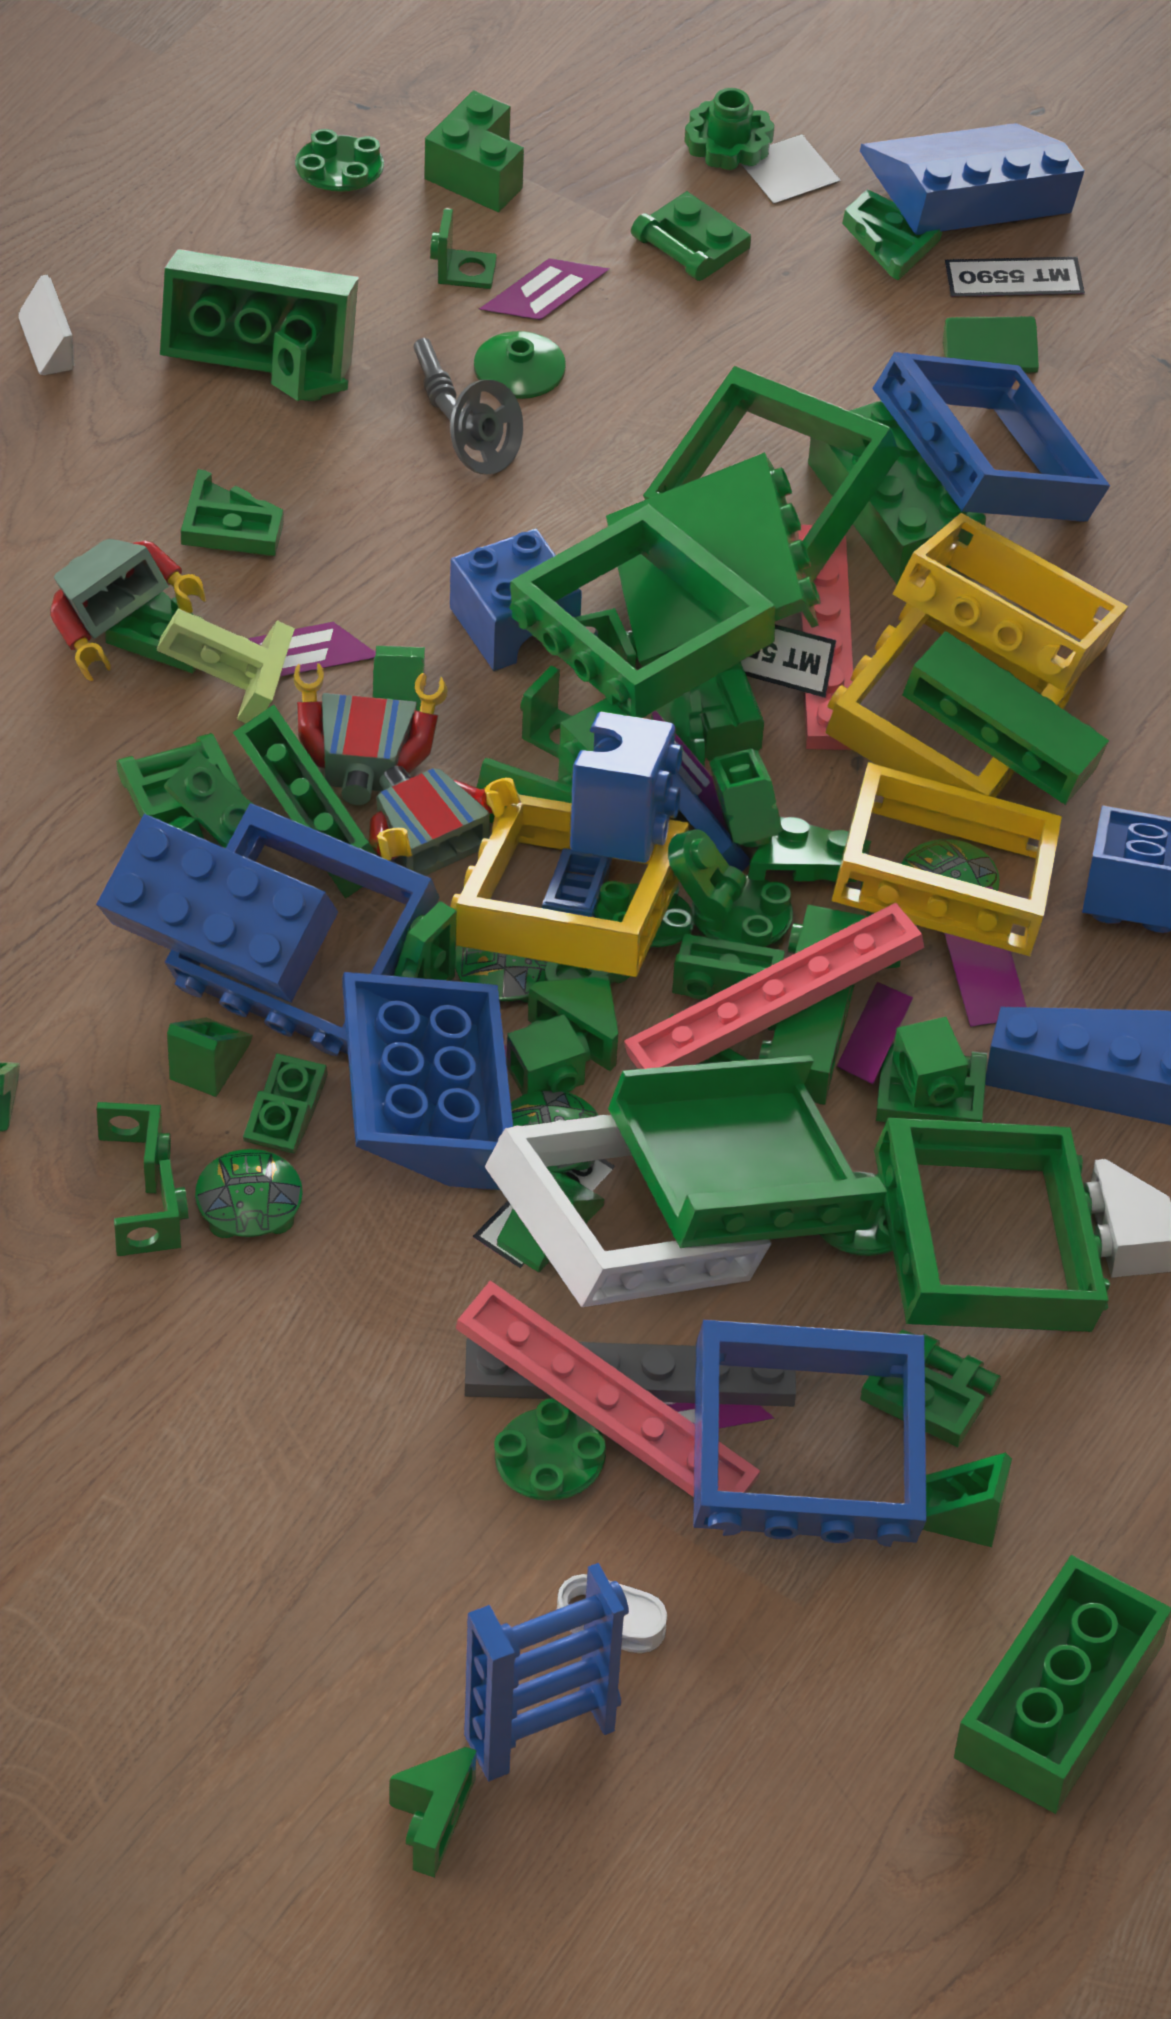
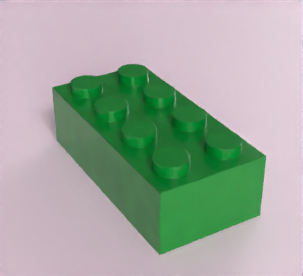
[160,249,359,382]
[808,400,986,585]
[954,1555,1171,1814]

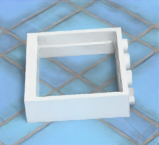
[485,1115,771,1307]

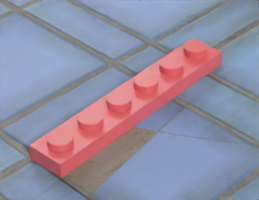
[797,525,853,750]
[624,903,924,1069]
[456,1280,760,1497]

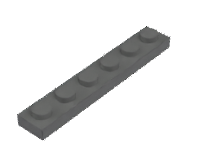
[465,1339,796,1407]

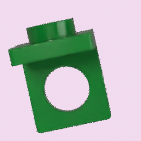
[430,208,497,289]
[271,332,349,401]
[574,608,638,668]
[520,665,572,759]
[96,1102,171,1194]
[114,1159,189,1256]

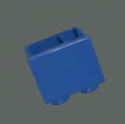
[450,528,582,671]
[570,712,683,863]

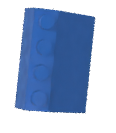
[860,123,1085,235]
[1082,805,1171,933]
[342,972,513,1190]

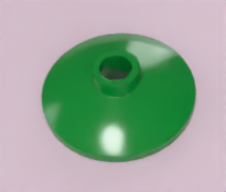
[474,331,566,399]

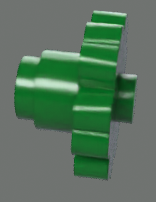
[684,88,774,170]

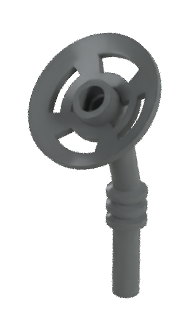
[413,338,523,474]

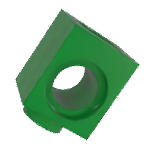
[892,1017,968,1108]

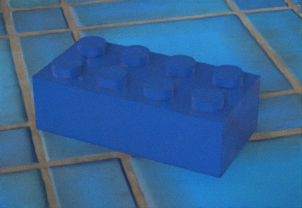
[96,814,338,1003]

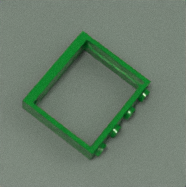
[643,366,900,581]
[509,504,775,718]
[874,1118,1110,1332]

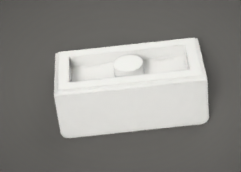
[19,275,74,375]

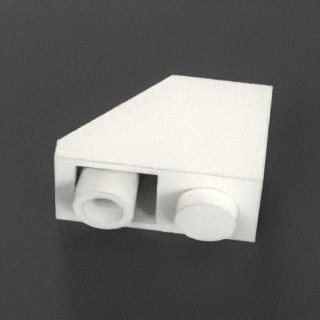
[1084,1159,1171,1278]

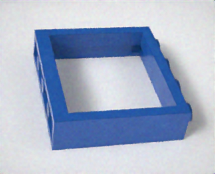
[872,352,1110,522]
[165,803,440,1056]
[693,1320,926,1547]

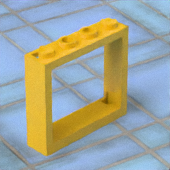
[892,513,1128,691]
[825,603,1081,798]
[832,762,1062,956]
[450,795,689,977]

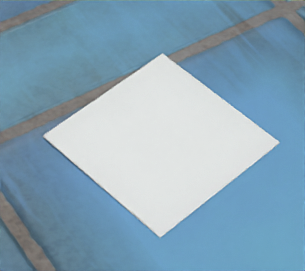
[742,134,841,203]

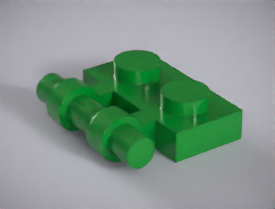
[860,1329,1001,1448]

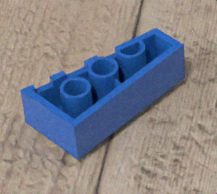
[985,1007,1171,1125]

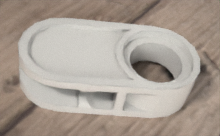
[557,1574,667,1653]

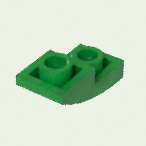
[243,1053,328,1154]

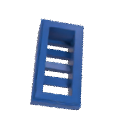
[542,848,612,918]

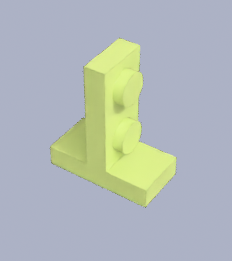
[157,609,295,723]

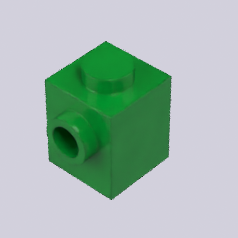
[506,1014,591,1095]

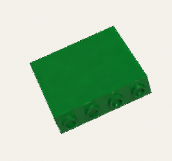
[606,452,821,667]
[608,1055,887,1248]

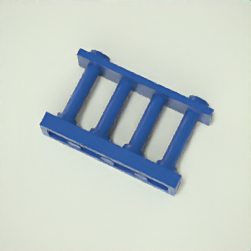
[464,1563,629,1782]

